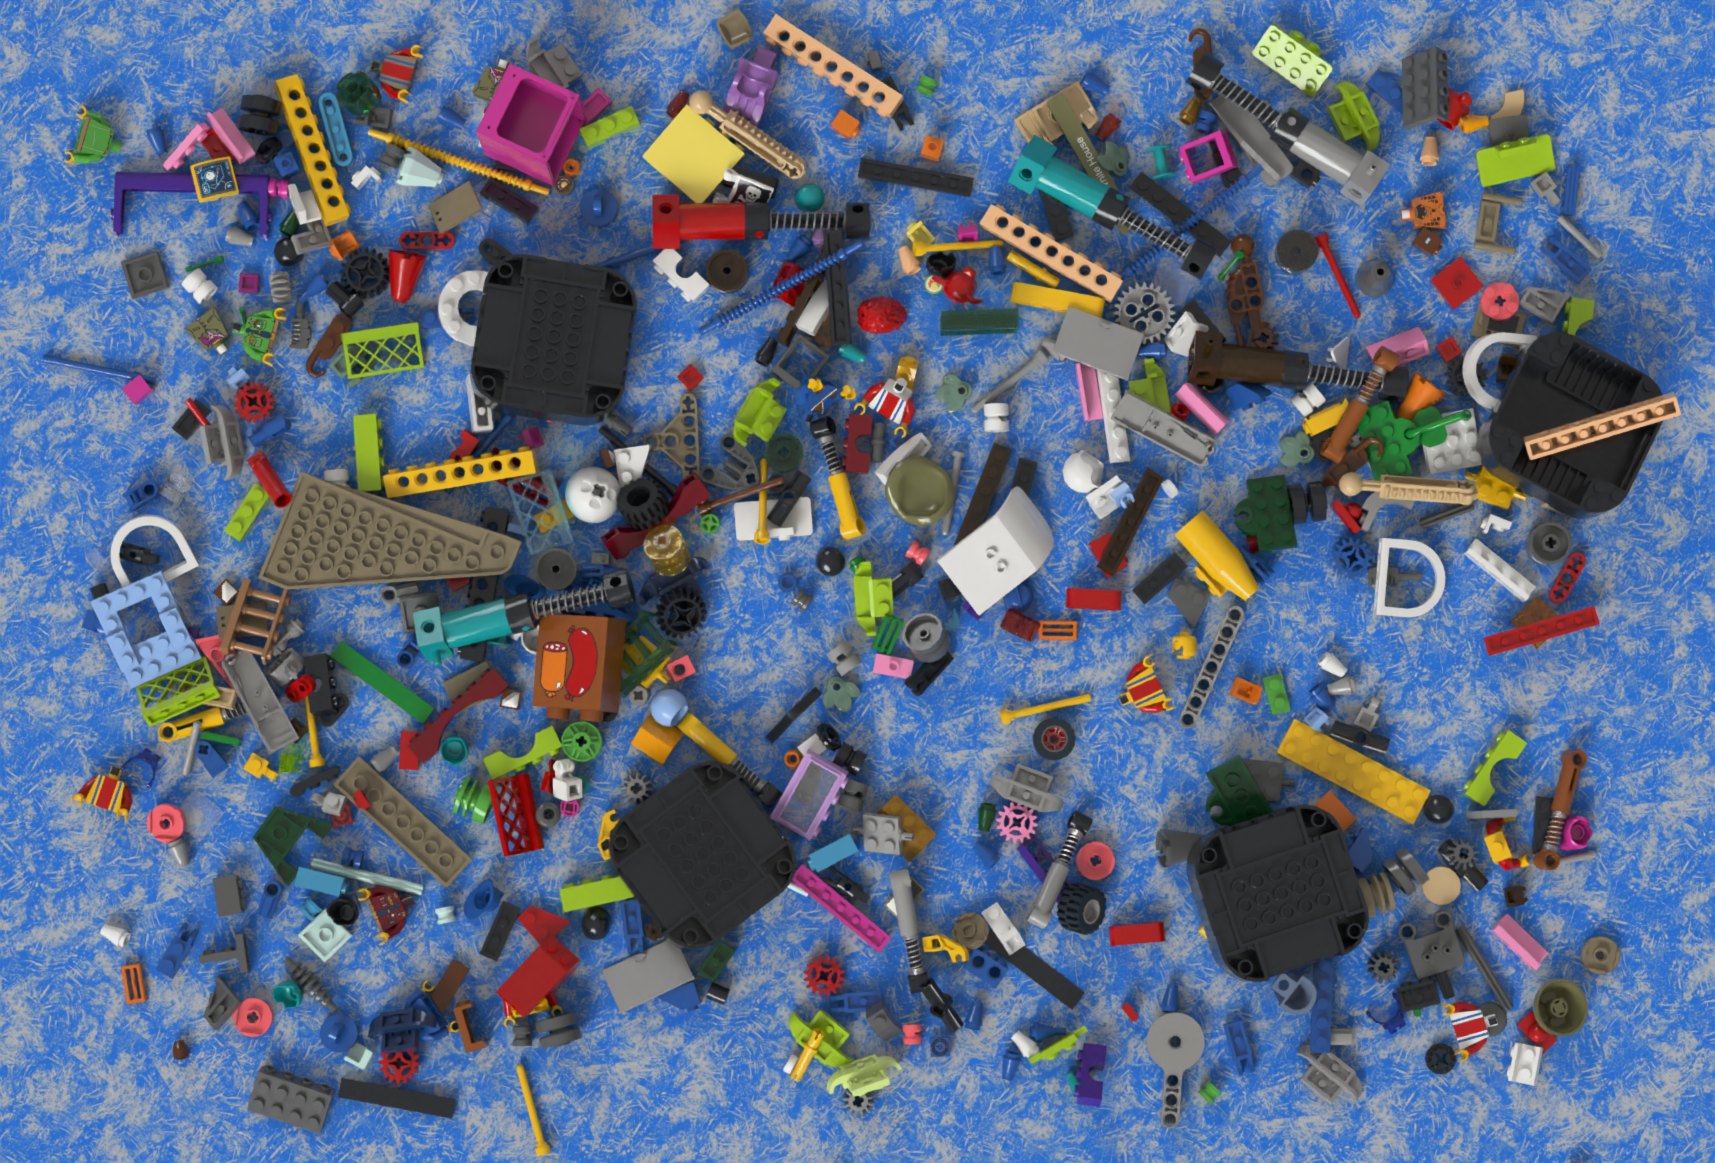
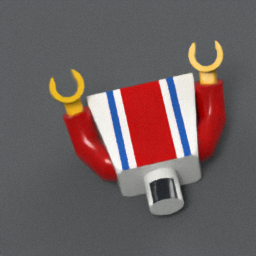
[854,378,915,438]
[1441,1002,1498,1062]

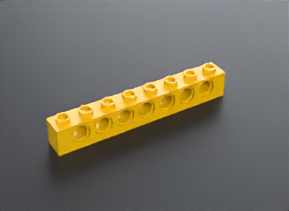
[274,74,351,227]
[383,446,539,498]

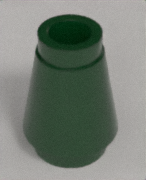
[279,208,299,237]
[978,803,997,832]

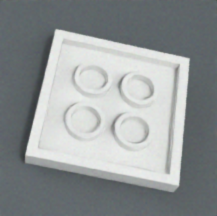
[1422,408,1483,475]

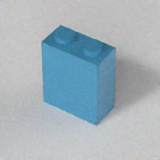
[807,834,858,873]
[294,867,350,897]

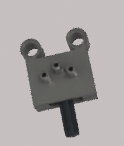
[1397,911,1466,999]

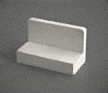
[288,183,322,225]
[1163,311,1209,357]

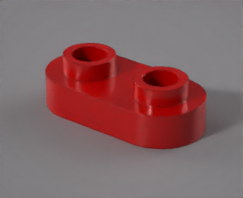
[285,674,316,703]

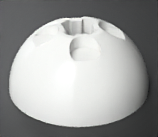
[565,467,621,523]

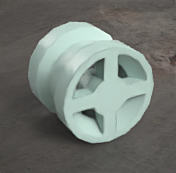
[435,906,457,924]

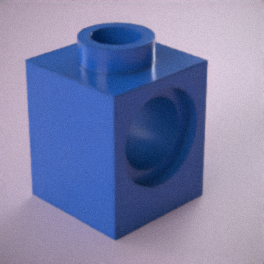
[274,151,302,179]

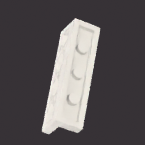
[1463,538,1536,602]

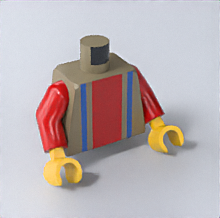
[371,45,424,104]

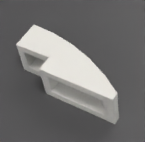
[796,280,829,336]
[875,433,932,485]

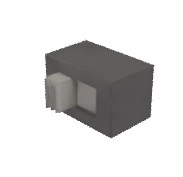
[865,50,882,71]
[591,553,610,565]

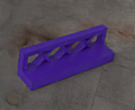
[1017,835,1073,904]

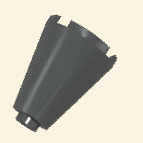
[1356,259,1394,297]
[1156,829,1203,867]

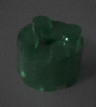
[336,71,382,117]
[765,433,803,473]

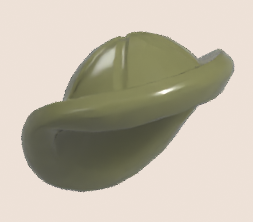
[885,456,955,526]

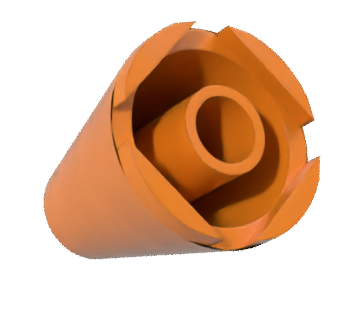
[1396,372,1446,421]

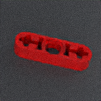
[399,232,455,250]
[1548,552,1586,603]

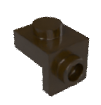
[1496,353,1517,384]

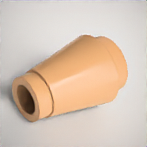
[1420,136,1439,166]
[898,246,921,275]

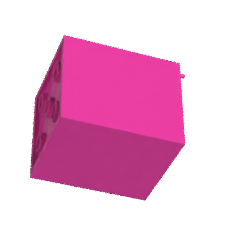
[476,63,586,187]

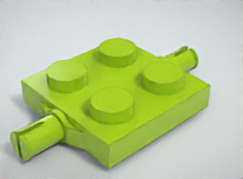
[1028,1025,1088,1065]

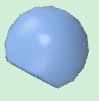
[650,689,688,726]

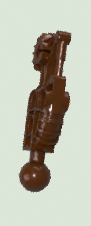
[1225,234,1279,350]

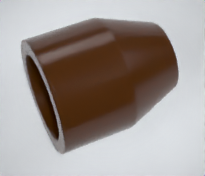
[172,1040,189,1060]

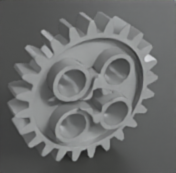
[1113,282,1175,344]

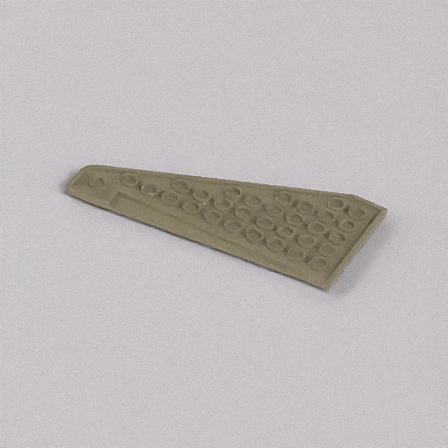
[258,471,522,590]

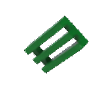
[871,614,904,655]
[200,731,242,747]

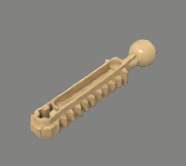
[689,90,807,179]
[1339,472,1478,505]

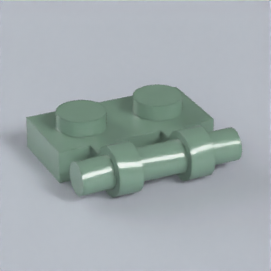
[329,343,379,389]

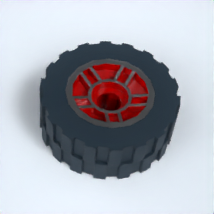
[1033,718,1076,760]

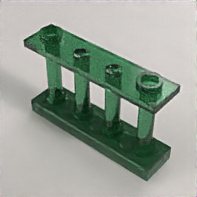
[940,309,1019,336]
[620,611,679,698]

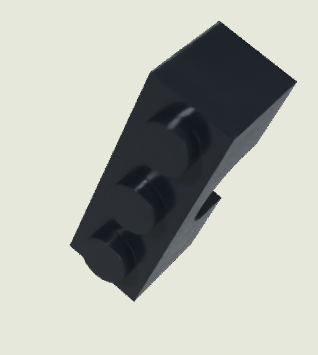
[304,653,340,717]

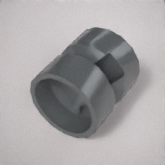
[838,779,869,811]

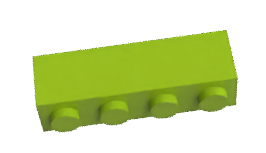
[353,414,385,493]
[559,874,634,912]

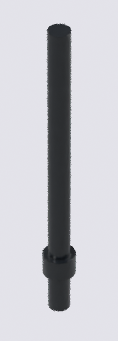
[598,426,678,497]

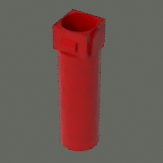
[246,450,292,508]

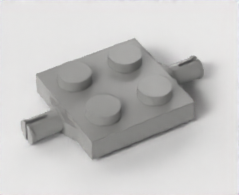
[852,812,915,855]

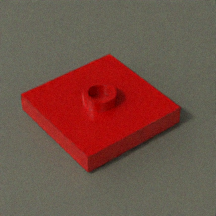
[1430,257,1484,310]

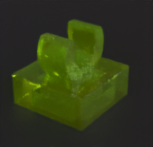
[279,753,302,773]

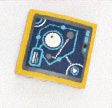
[190,156,239,203]

